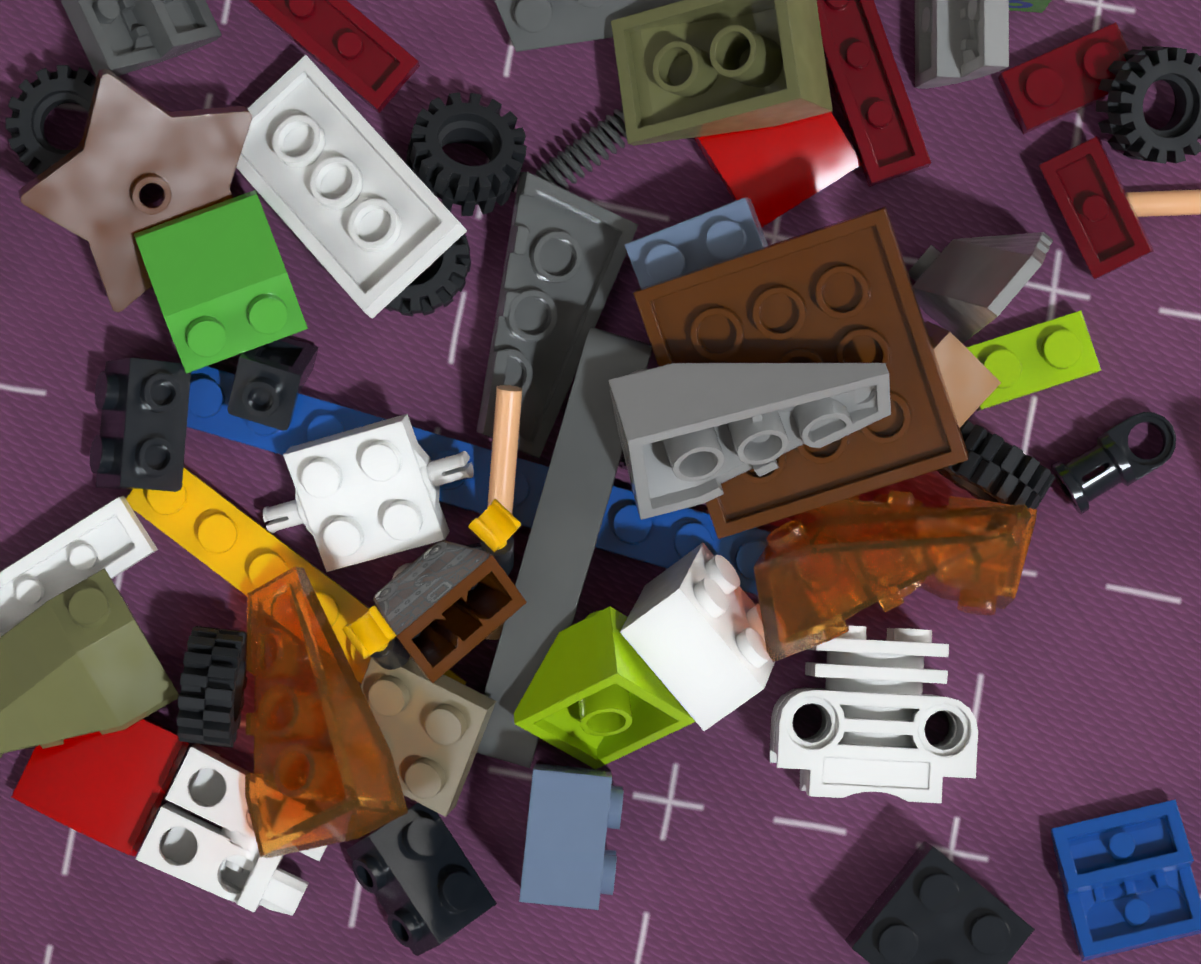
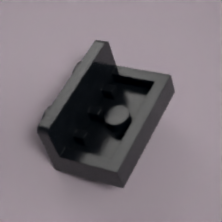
[90,358,191,492]
[347,802,497,956]

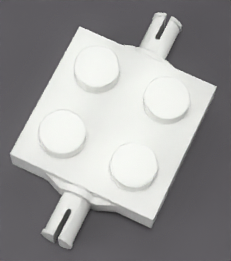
[263,414,474,572]

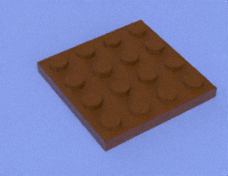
[633,206,969,539]

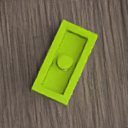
[966,311,1101,411]

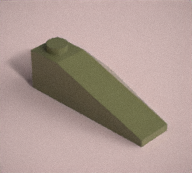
[0,568,179,758]

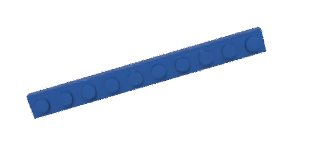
[187,366,794,601]

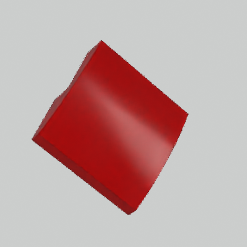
[694,112,862,228]
[11,717,190,856]

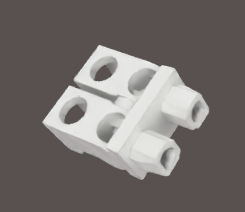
[136,743,335,916]

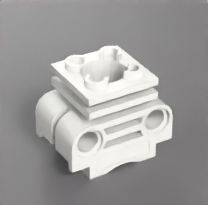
[769,625,978,803]

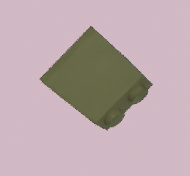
[611,0,833,146]

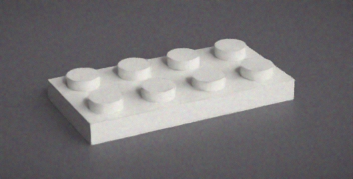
[236,55,467,319]

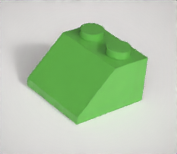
[134,190,308,374]

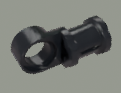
[1051,412,1176,514]

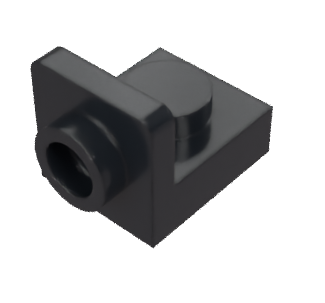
[227,337,319,431]

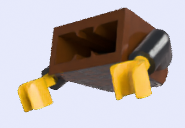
[342,498,527,683]

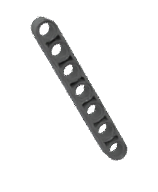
[477,327,652,768]

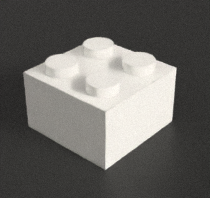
[620,543,784,731]

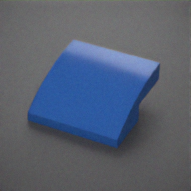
[1050,799,1201,962]

